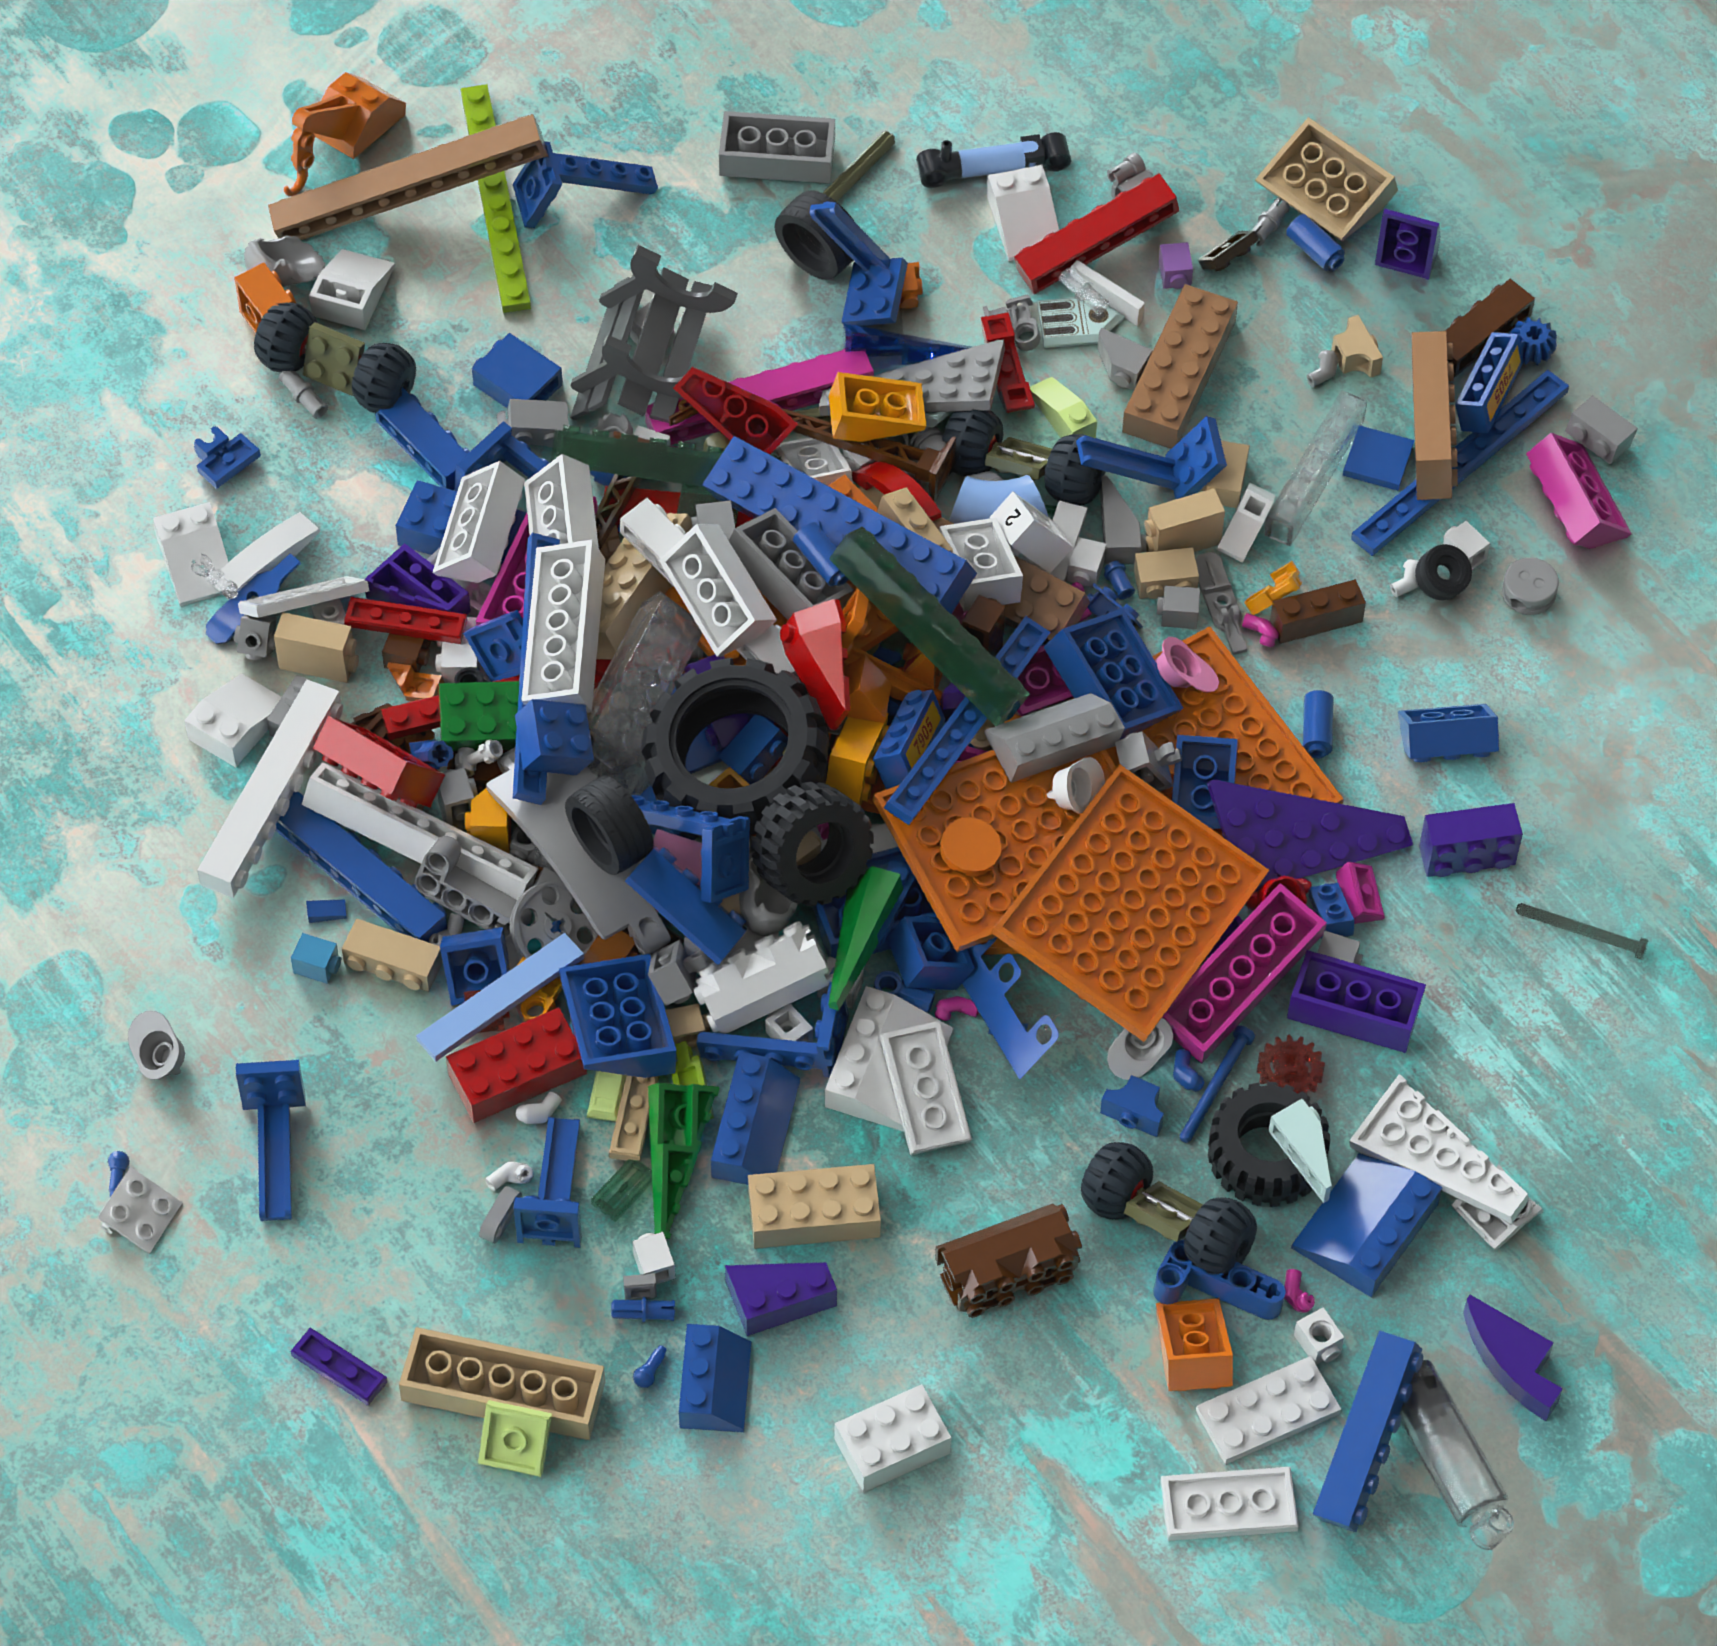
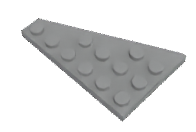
[819,340,1005,416]

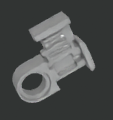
[983,295,1041,351]

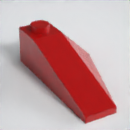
[673,367,798,455]
[779,599,850,730]

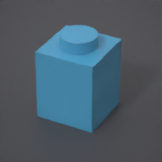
[291,933,341,984]

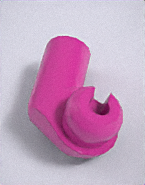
[1242,613,1279,648]
[1284,1269,1315,1313]

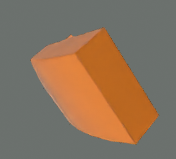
[387,662,445,702]

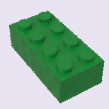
[439,681,519,752]

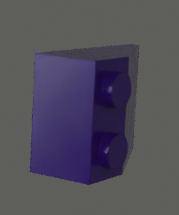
[1375,209,1441,279]

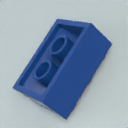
[1398,704,1499,762]
[679,1324,752,1432]

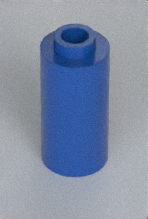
[1286,214,1345,271]
[793,522,852,586]
[1303,690,1334,759]

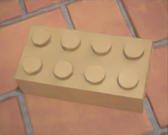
[748,1164,881,1249]

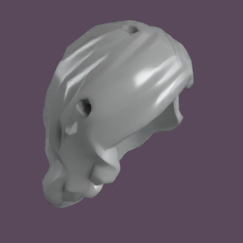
[244,235,325,287]
[739,858,798,936]

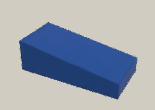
[306,899,347,923]

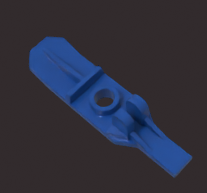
[206,553,301,644]

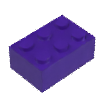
[1419,803,1523,877]

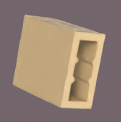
[1144,488,1225,552]
[274,612,359,683]

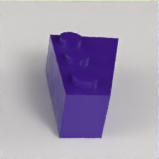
[364,543,471,615]
[725,1262,837,1336]

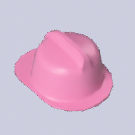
[1155,637,1219,692]

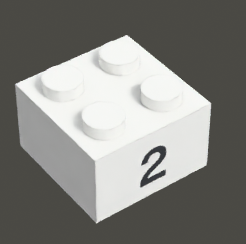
[989,491,1073,573]

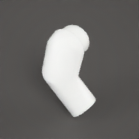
[516,1092,562,1124]

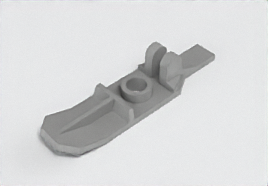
[1196,552,1247,655]

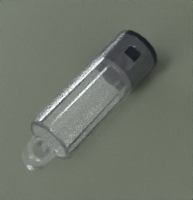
[1399,1360,1514,1550]

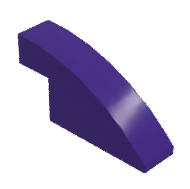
[1463,1294,1563,1421]

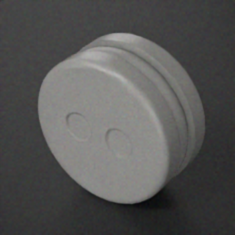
[1502,558,1559,615]

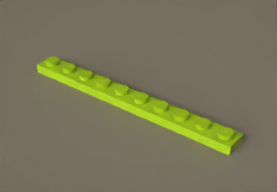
[460,84,531,313]

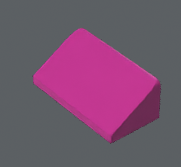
[1336,862,1385,924]

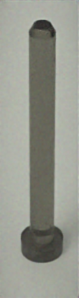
[1516,903,1649,960]

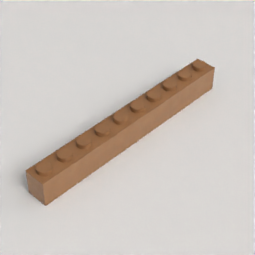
[268,114,548,240]

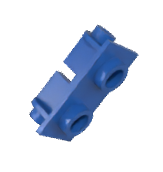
[1087,583,1143,629]

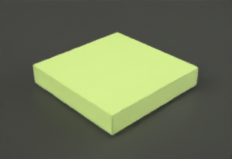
[478,1400,552,1477]

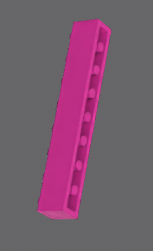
[645,345,874,445]

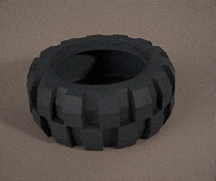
[642,658,831,838]

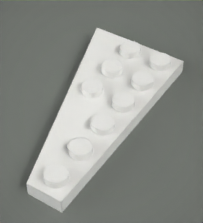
[1349,1074,1529,1224]

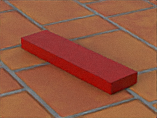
[344,597,467,644]

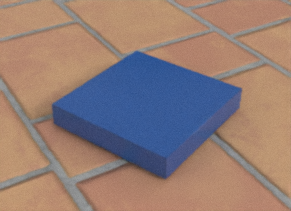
[1343,425,1415,491]

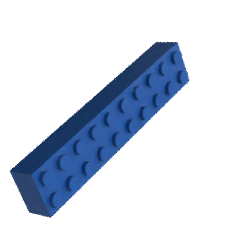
[702,436,977,623]

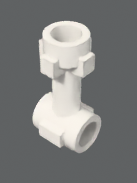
[455,739,503,777]

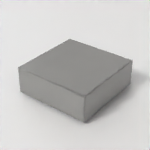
[623,1273,657,1300]

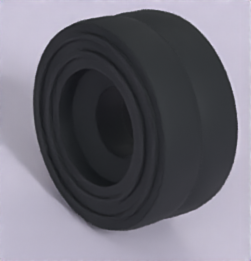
[1415,544,1472,600]

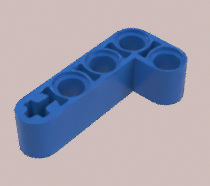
[1153,1240,1286,1320]

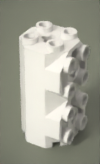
[693,921,833,1034]

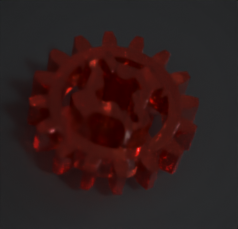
[1256,1034,1325,1094]

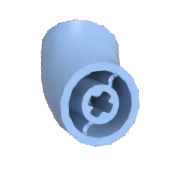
[949,475,1048,524]

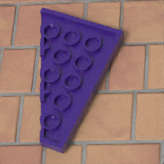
[1207,780,1413,892]

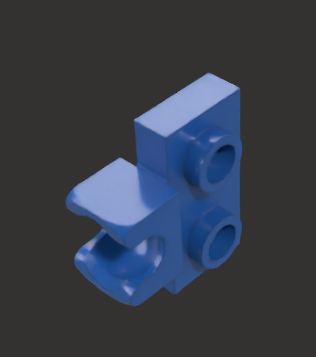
[194,426,261,489]

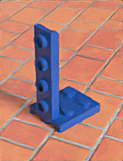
[513,141,658,228]
[810,201,908,327]
[1076,416,1227,499]
[454,421,598,507]
[463,610,523,682]
[631,795,750,903]
[696,982,849,1078]
[236,1060,306,1221]
[513,1117,582,1248]

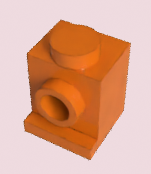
[899,262,923,309]

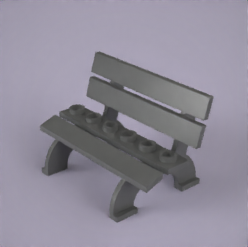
[570,245,738,423]

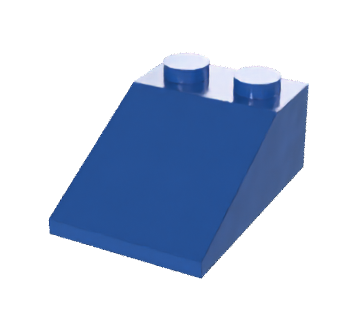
[1172,735,1238,829]

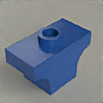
[1100,1075,1164,1137]

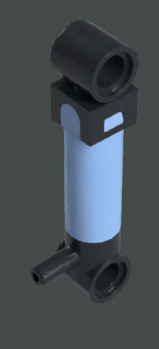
[916,132,1072,188]

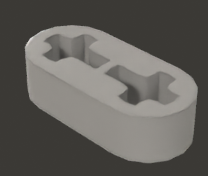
[479,1186,522,1244]

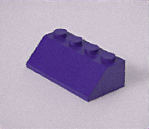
[1287,950,1426,1053]

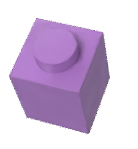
[1159,242,1193,289]

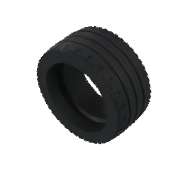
[774,190,854,280]
[565,775,654,875]

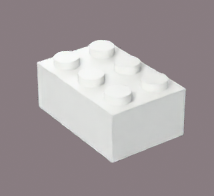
[834,1384,951,1493]

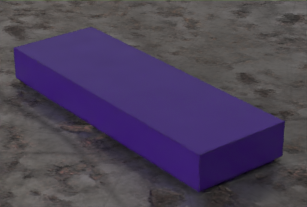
[290,1327,388,1406]

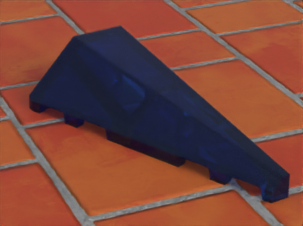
[843,323,972,365]

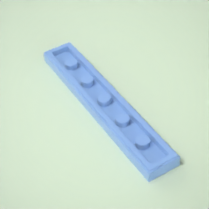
[416,933,584,1062]

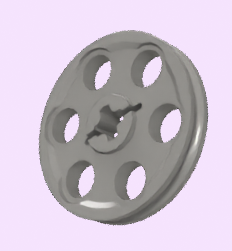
[510,880,598,966]

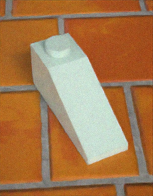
[1269,1099,1332,1203]

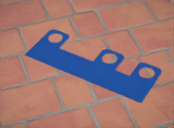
[962,937,1059,1080]

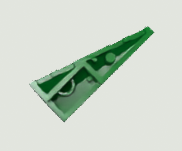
[829,866,903,1011]
[648,1083,719,1239]

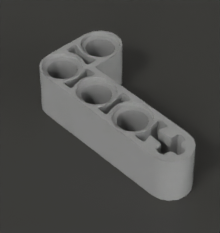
[415,836,532,941]

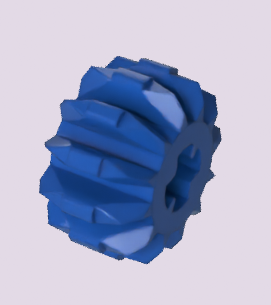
[1510,317,1557,366]

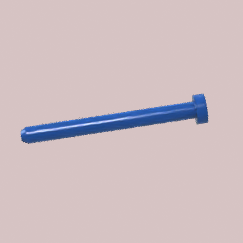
[1180,1025,1255,1143]

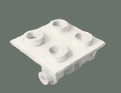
[97,1167,183,1254]

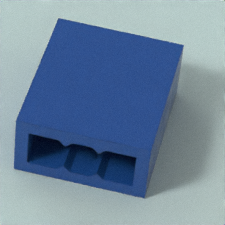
[472,333,563,408]

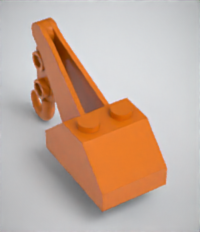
[284,72,406,197]

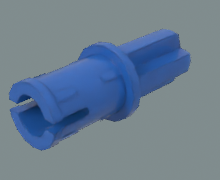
[611,1297,675,1322]

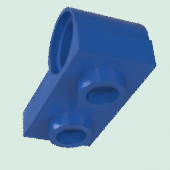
[1309,882,1354,939]

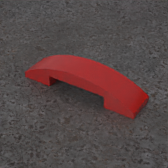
[981,312,1035,413]
[852,462,942,521]

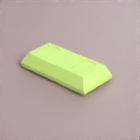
[587,1071,627,1122]

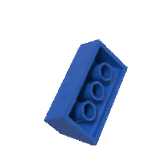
[711,1052,800,1185]

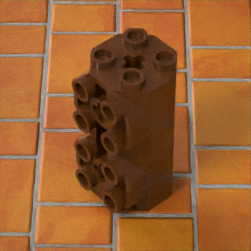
[935,1203,1082,1318]

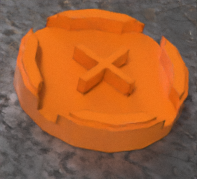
[939,817,1002,877]

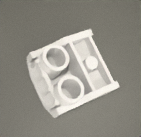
[1451,1165,1544,1251]

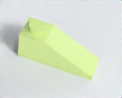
[1030,377,1097,438]

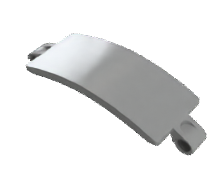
[486,747,671,955]

